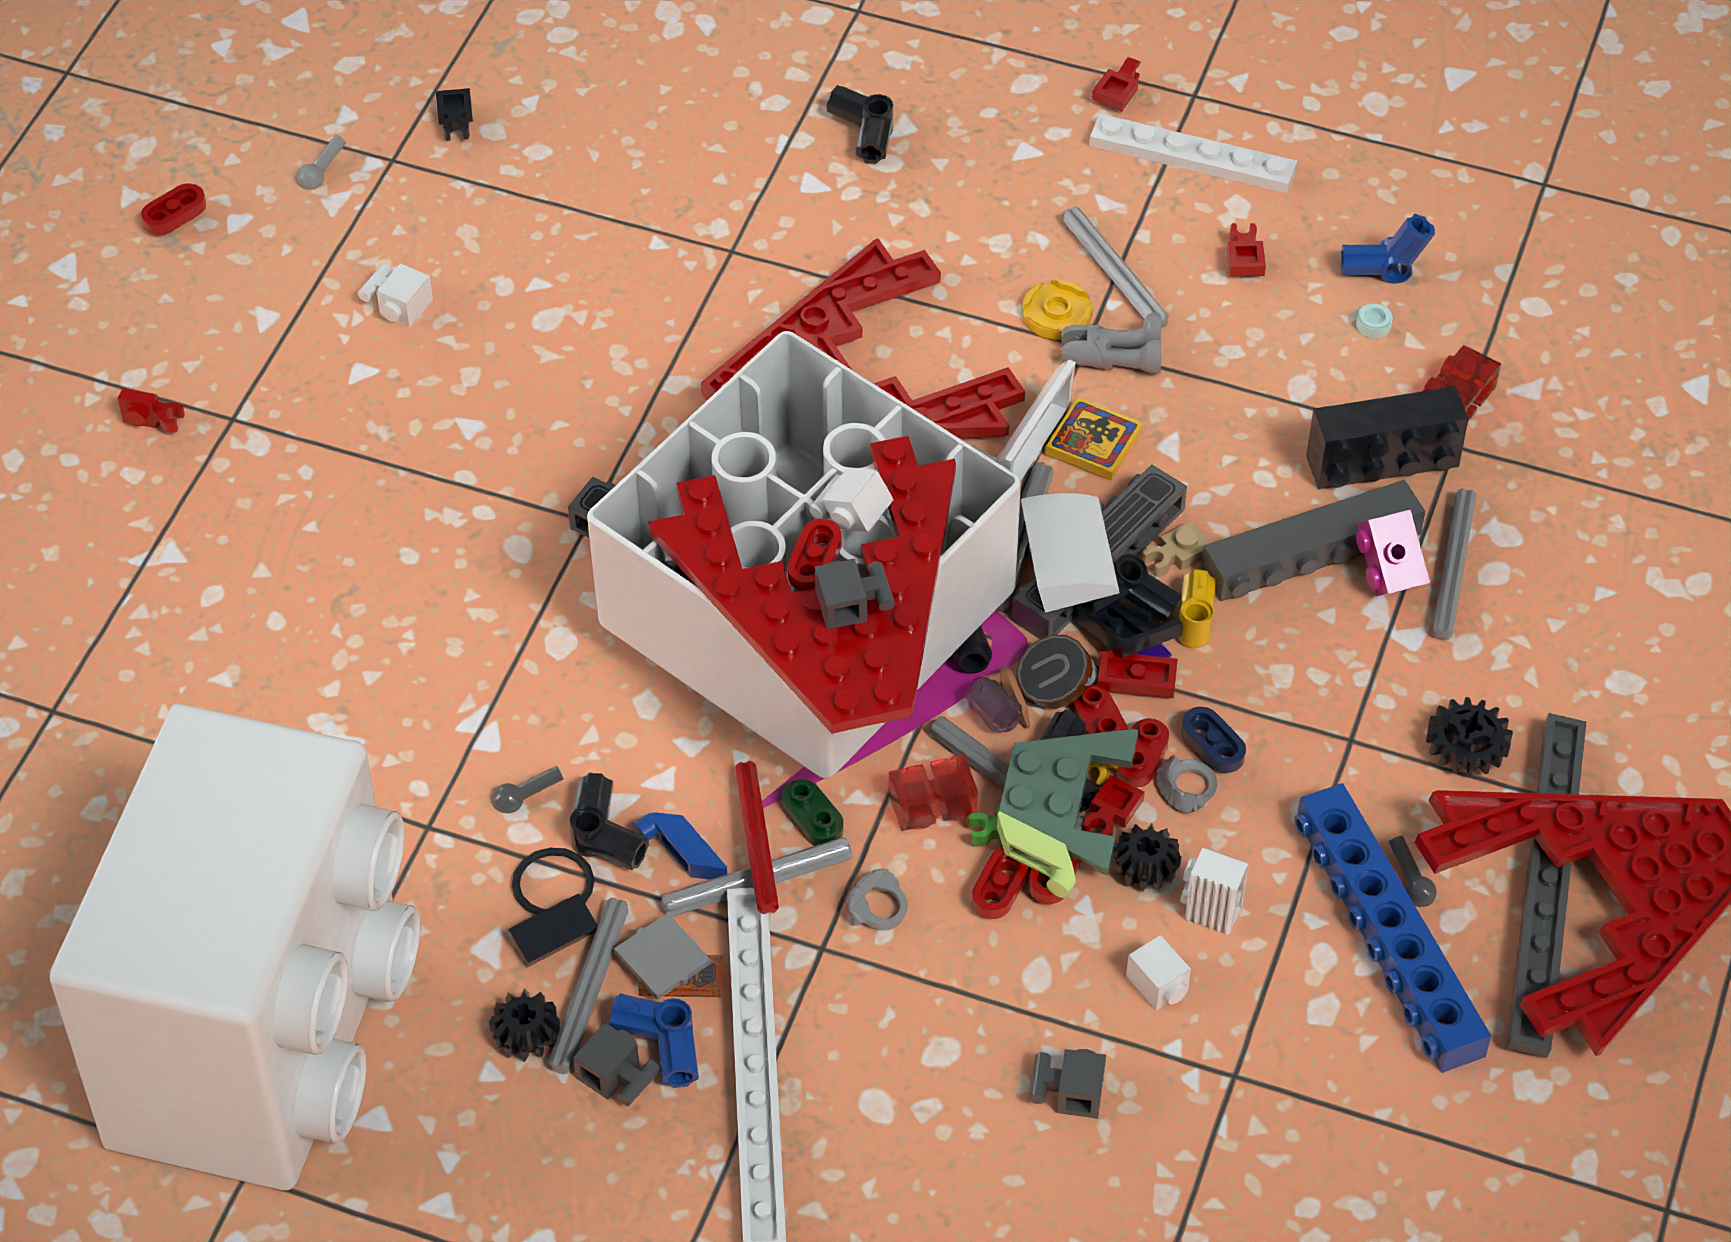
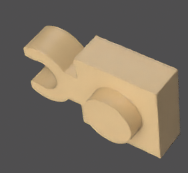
[1142,521,1210,577]

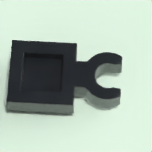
[436,88,473,141]

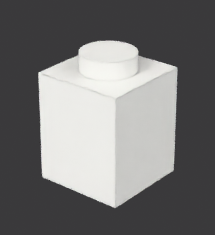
[1126,935,1191,1011]

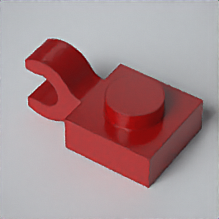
[1092,57,1141,112]
[118,388,185,433]

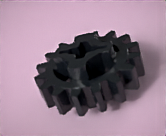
[1426,697,1513,776]

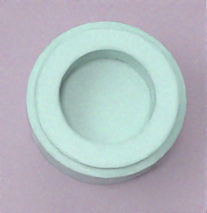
[1356,304,1393,338]

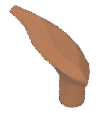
[982,666,1030,729]

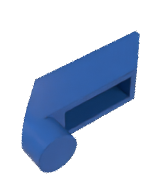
[632,812,727,880]

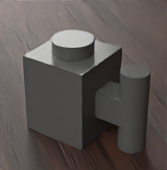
[815,559,895,630]
[573,1023,661,1106]
[1029,1049,1106,1119]

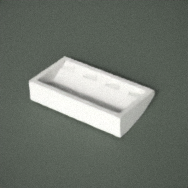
[997,360,1076,483]
[1021,493,1120,613]

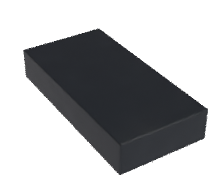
[507,893,598,968]

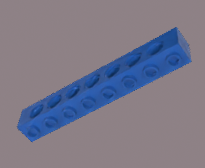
[1294,783,1491,1073]

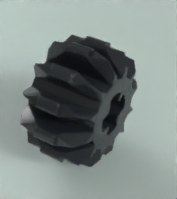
[1113,822,1181,892]
[489,988,560,1061]

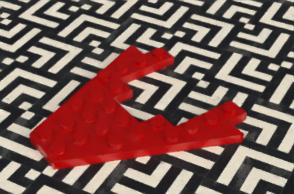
[701,238,1025,438]
[648,436,956,734]
[1414,790,1731,1056]

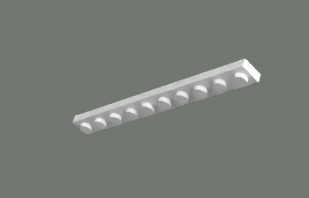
[727,888,786,1242]

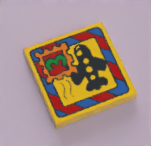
[1045,397,1143,480]

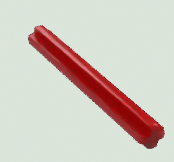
[735,760,779,914]

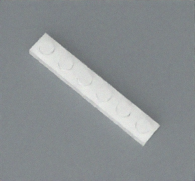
[1089,114,1297,194]

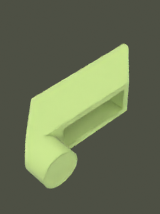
[997,811,1076,898]

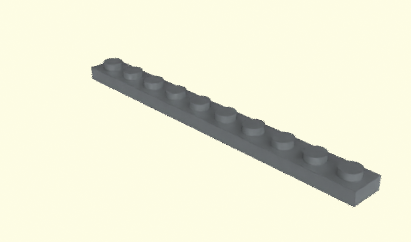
[1507,713,1587,1058]

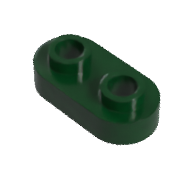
[782,779,844,846]

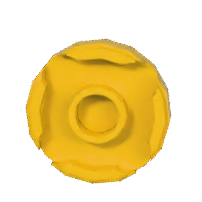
[1022,280,1093,340]

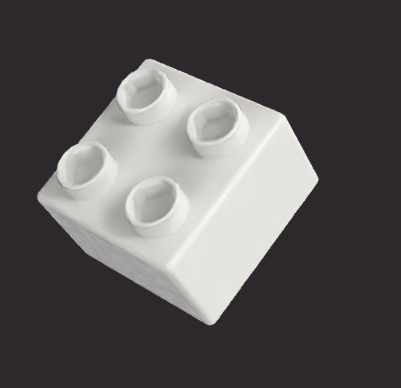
[587,331,1021,778]
[50,703,420,1190]

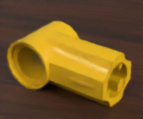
[1177,569,1216,648]

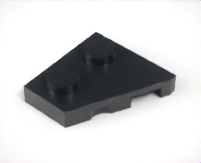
[1078,602,1183,657]

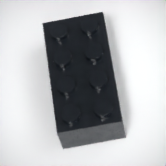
[1306,386,1469,489]

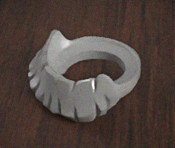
[1156,755,1217,814]
[847,869,907,930]

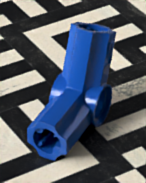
[1341,214,1435,284]
[609,993,699,1088]

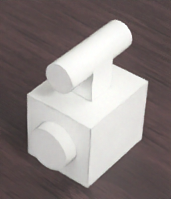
[357,263,433,328]
[809,467,894,532]

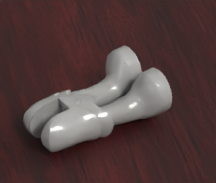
[1061,313,1161,373]

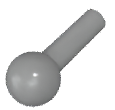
[296,135,346,189]

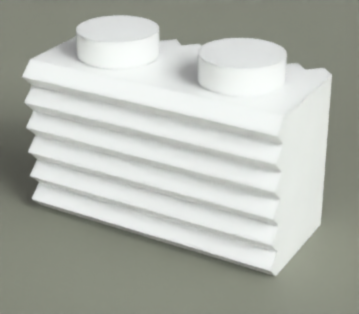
[1180,847,1249,935]

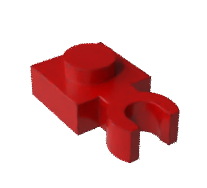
[1227,223,1266,277]
[1083,775,1145,836]

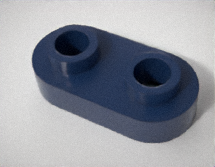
[1181,707,1246,773]

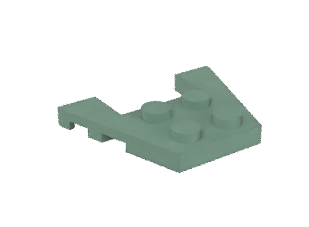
[998,729,1138,875]

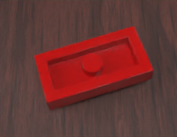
[1097,650,1178,698]

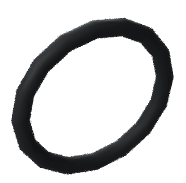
[512,847,595,915]

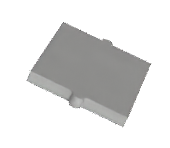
[614,913,711,1000]

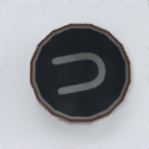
[1016,634,1093,709]

